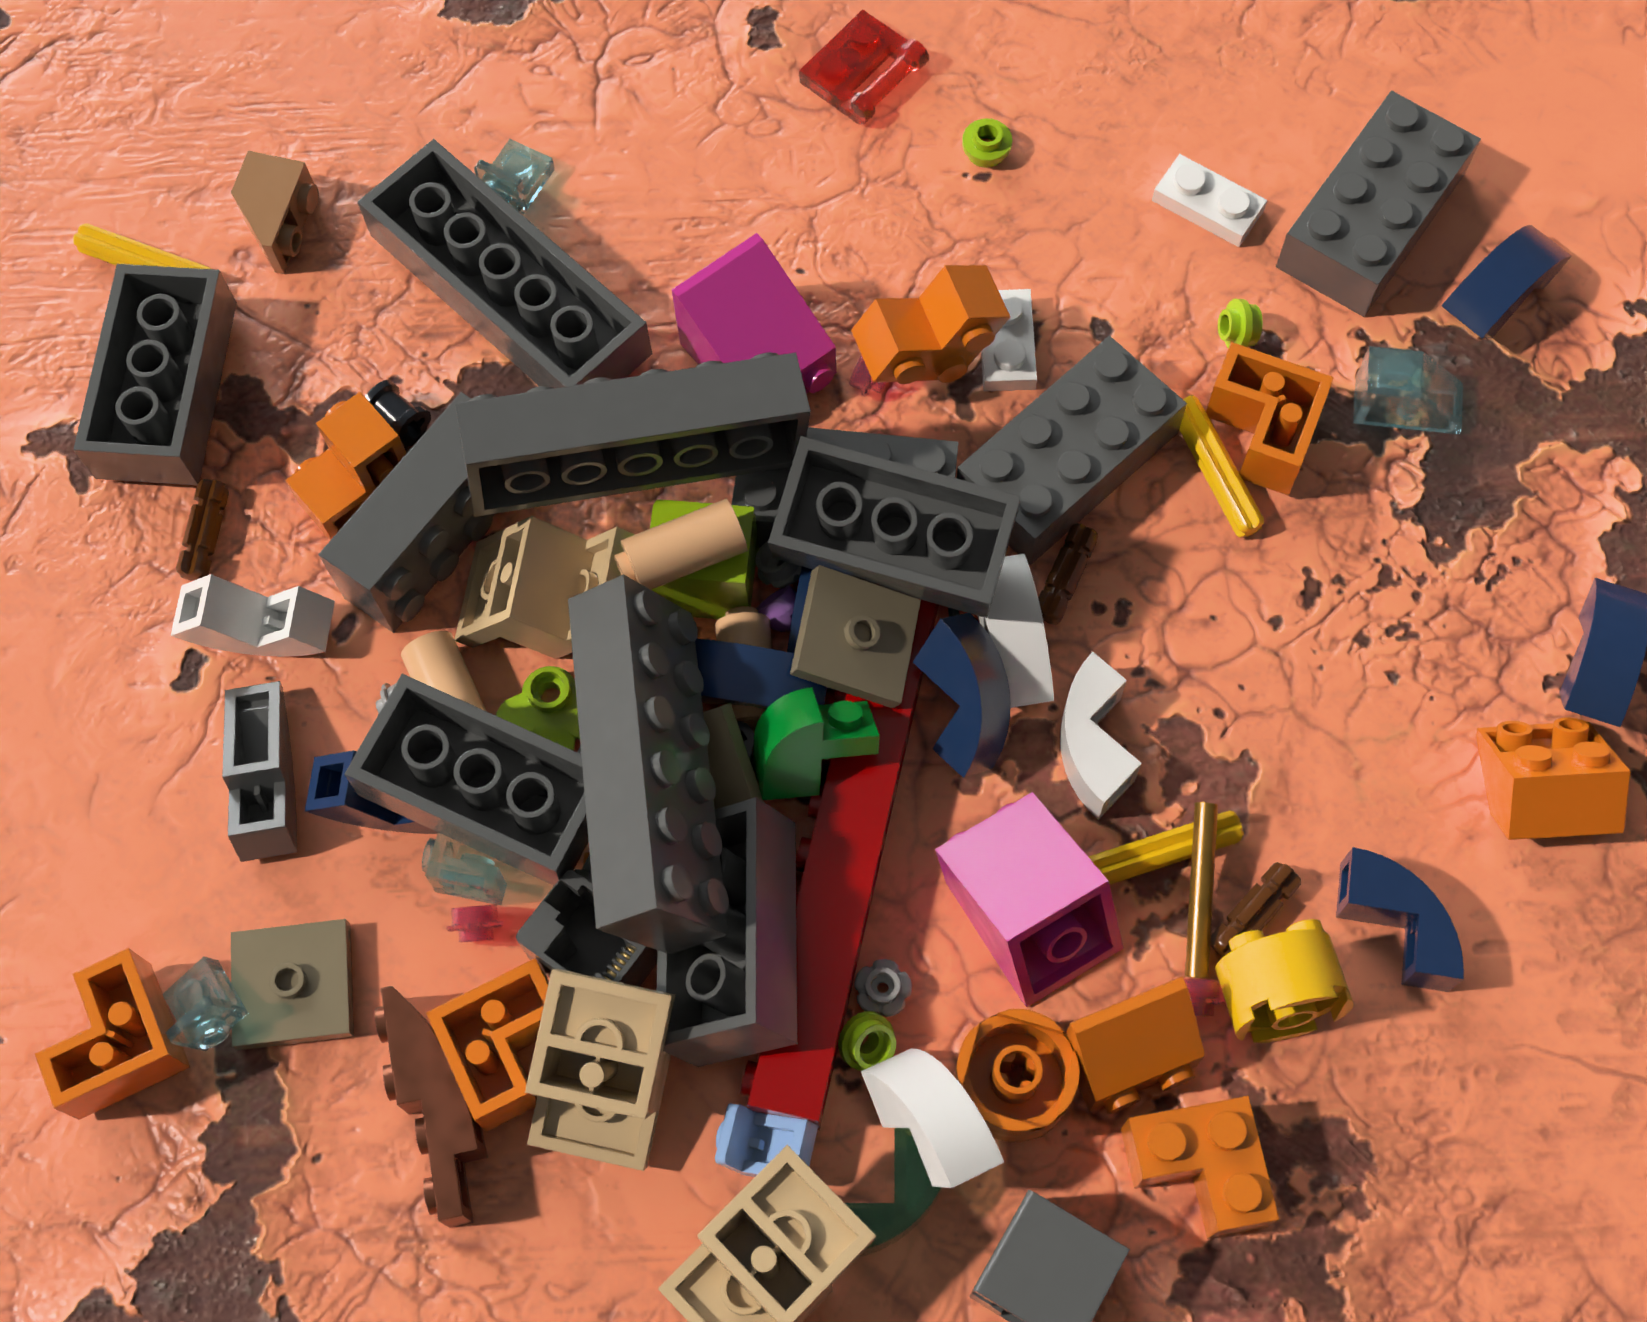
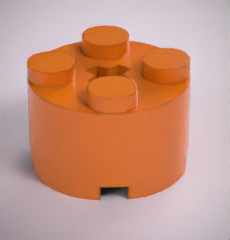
[954,1009,1080,1142]

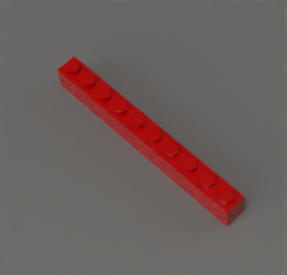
[740,598,939,1131]

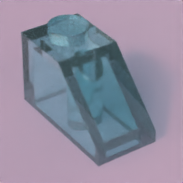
[1353,346,1463,434]

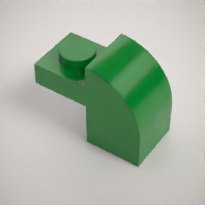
[753,687,880,800]

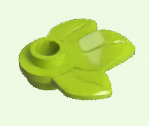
[495,666,580,751]

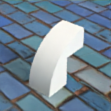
[977,554,1054,708]
[171,574,335,657]
[1060,652,1142,820]
[861,1048,1004,1188]

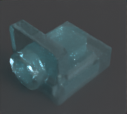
[474,139,555,214]
[422,833,507,905]
[162,957,248,1051]

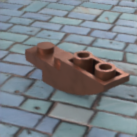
[375,986,488,1228]

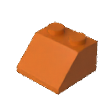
[1065,976,1205,1114]

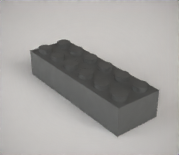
[357,139,652,388]
[455,352,811,517]
[568,574,729,954]

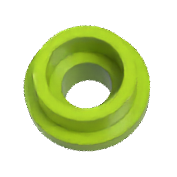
[962,118,1012,168]
[1218,299,1263,349]
[838,1011,896,1071]

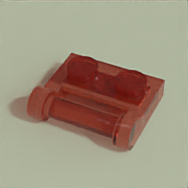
[799,9,930,125]

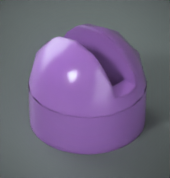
[756,584,796,632]

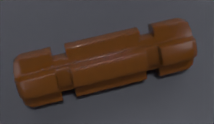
[176,479,229,581]
[1038,523,1098,625]
[1210,862,1301,958]

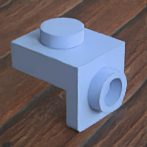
[715,1103,818,1177]

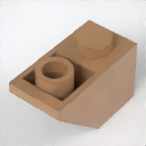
[231,151,319,274]

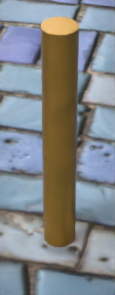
[1185,802,1218,979]

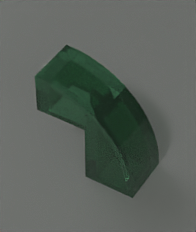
[845,1128,943,1257]

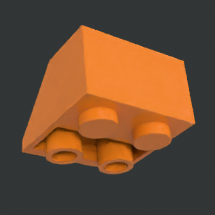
[1476,717,1631,840]

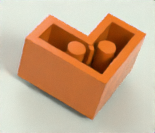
[851,265,1011,384]
[1206,342,1334,496]
[285,392,407,540]
[35,948,190,1120]
[426,958,549,1132]
[1121,1096,1279,1239]

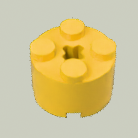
[1215,919,1354,1043]

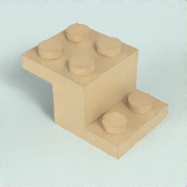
[455,516,635,659]
[525,969,675,1171]
[658,1145,876,1322]

